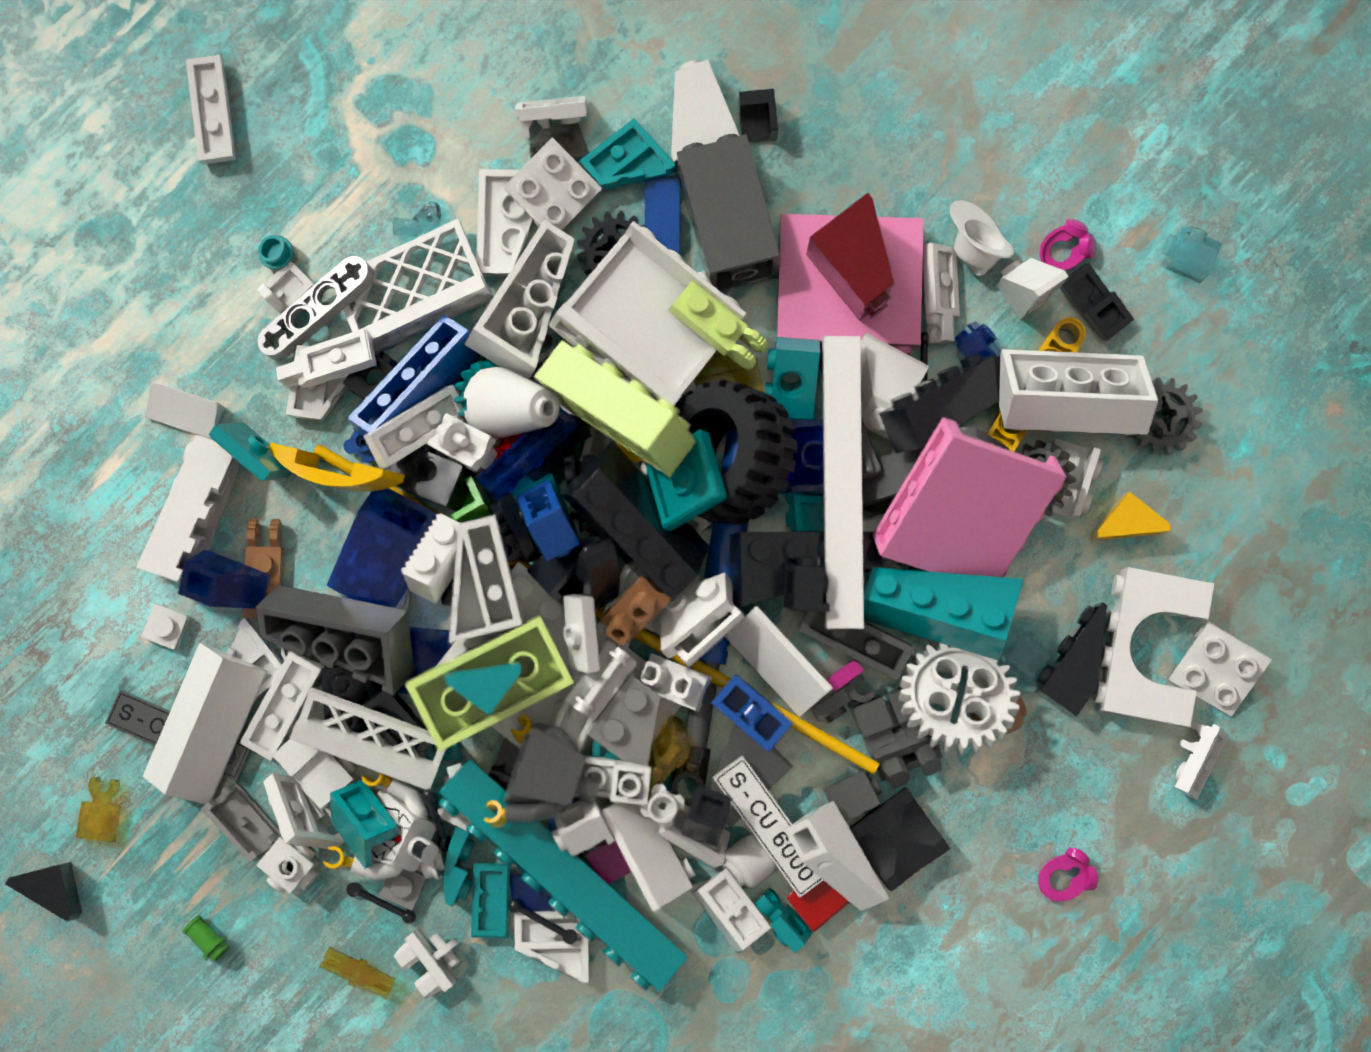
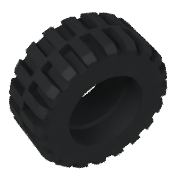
[674,379,797,525]

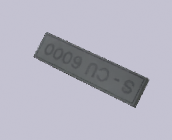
[105,690,252,780]

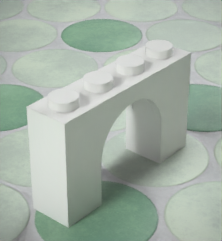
[1093,567,1214,727]

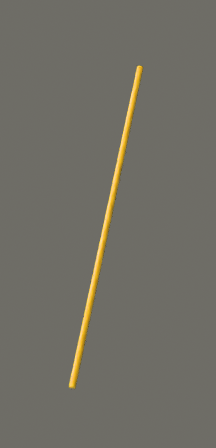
[313,444,880,775]

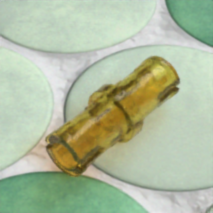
[320,946,396,999]

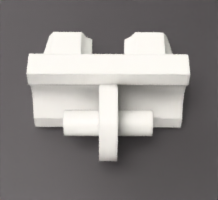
[427,413,497,472]
[640,653,712,711]
[394,929,459,999]

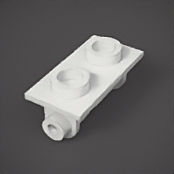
[564,641,638,722]

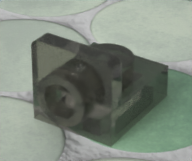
[530,123,589,162]

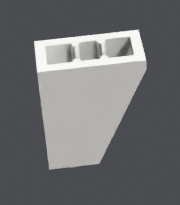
[671,59,740,170]

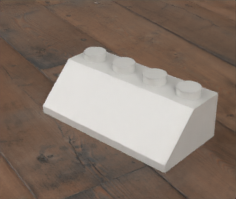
[999,349,1158,435]

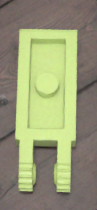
[668,280,769,370]

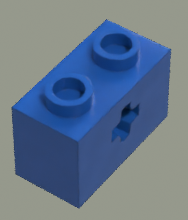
[517,479,580,561]
[711,674,794,752]

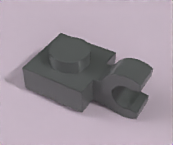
[810,675,875,723]

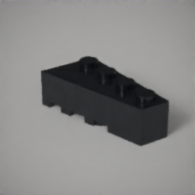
[730,532,882,607]

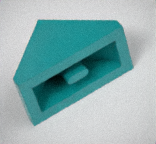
[444,662,522,715]

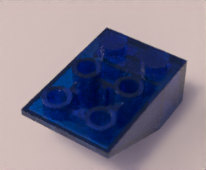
[327,488,438,608]

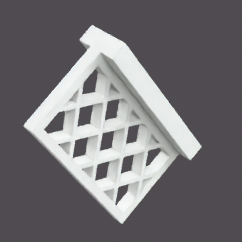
[335,219,494,354]

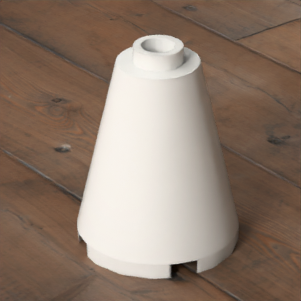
[463,367,560,439]

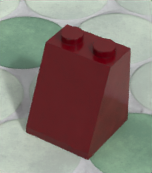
[806,193,894,321]

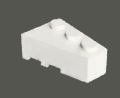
[449,515,523,643]

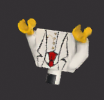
[323,772,438,880]

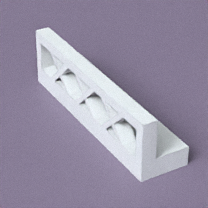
[290,687,446,789]

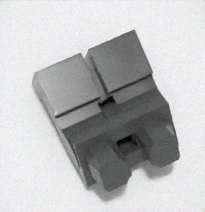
[849,687,943,788]

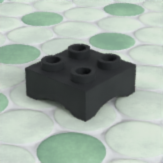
[849,787,951,892]

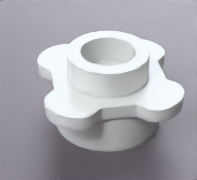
[640,784,685,828]
[420,843,446,880]

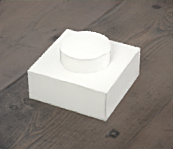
[141,603,191,650]

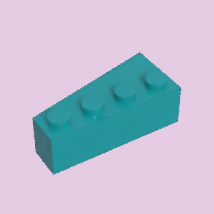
[863,567,1024,661]

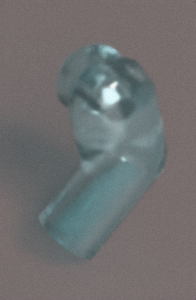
[393,201,442,237]

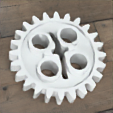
[899,643,1020,755]

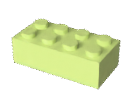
[535,341,696,477]
[405,615,574,752]

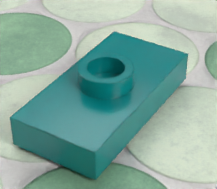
[471,862,511,938]

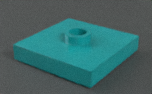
[208,422,292,481]
[645,430,727,531]

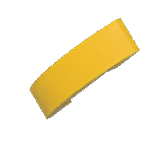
[269,442,405,492]

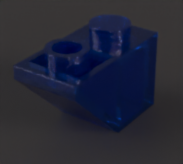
[178,550,271,609]

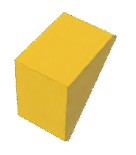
[1091,491,1171,541]

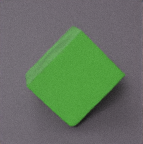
[451,475,492,523]

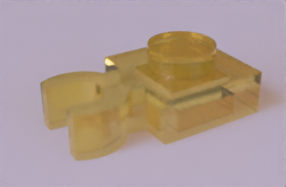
[76,777,121,842]

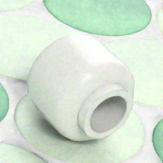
[722,834,777,889]

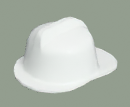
[950,200,1014,276]

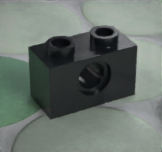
[389,444,477,512]

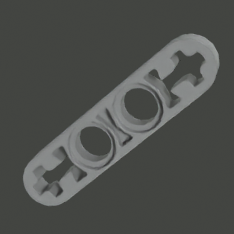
[257,256,374,360]

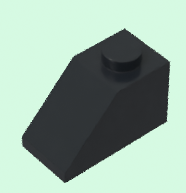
[527,536,618,606]

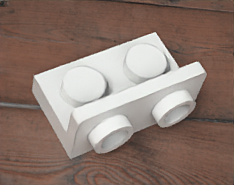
[1052,438,1103,520]

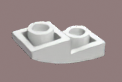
[580,755,651,805]

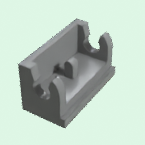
[201,782,281,863]

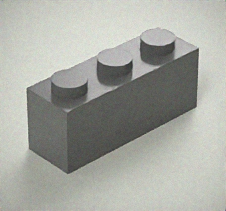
[798,600,914,680]

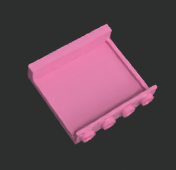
[777,214,924,356]
[872,417,1067,577]

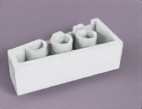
[465,219,575,379]

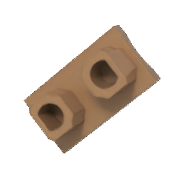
[600,576,670,645]

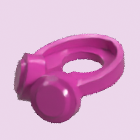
[1040,219,1097,271]
[1038,847,1098,901]

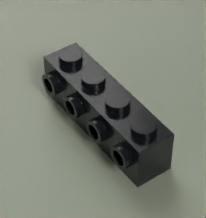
[879,353,1000,454]

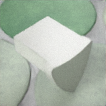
[258,261,315,314]

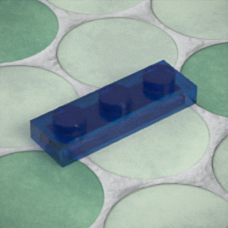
[476,408,579,501]

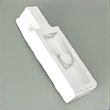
[922,243,960,345]
[276,329,377,389]

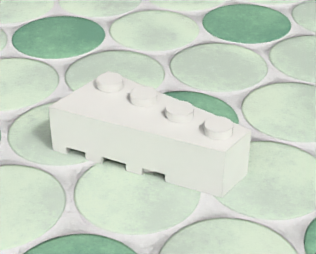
[136,435,241,587]

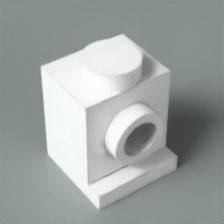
[552,798,615,857]

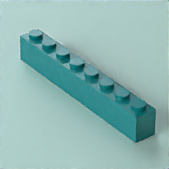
[436,759,688,992]

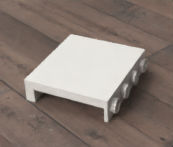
[548,221,746,406]

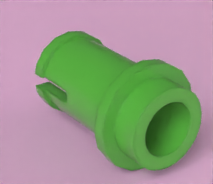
[182,915,230,963]

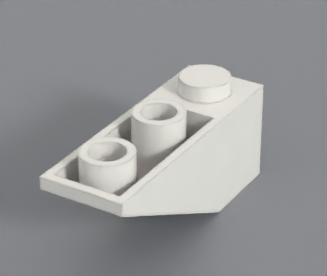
[784,801,889,911]

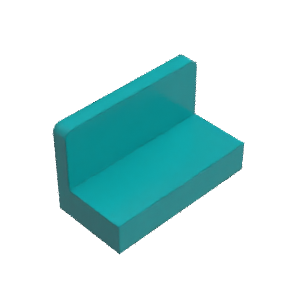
[330,780,398,869]

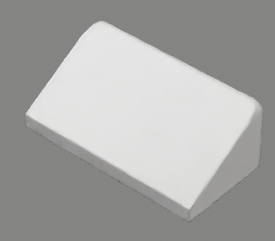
[145,381,225,440]

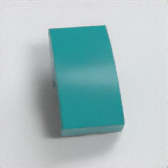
[444,826,475,906]

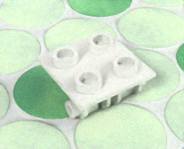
[503,137,602,230]
[1168,622,1272,717]

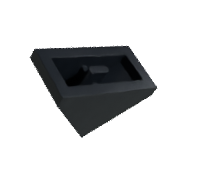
[5,862,82,922]

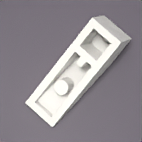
[996,258,1069,320]

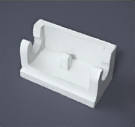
[692,868,771,952]

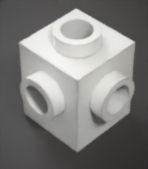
[256,836,320,893]

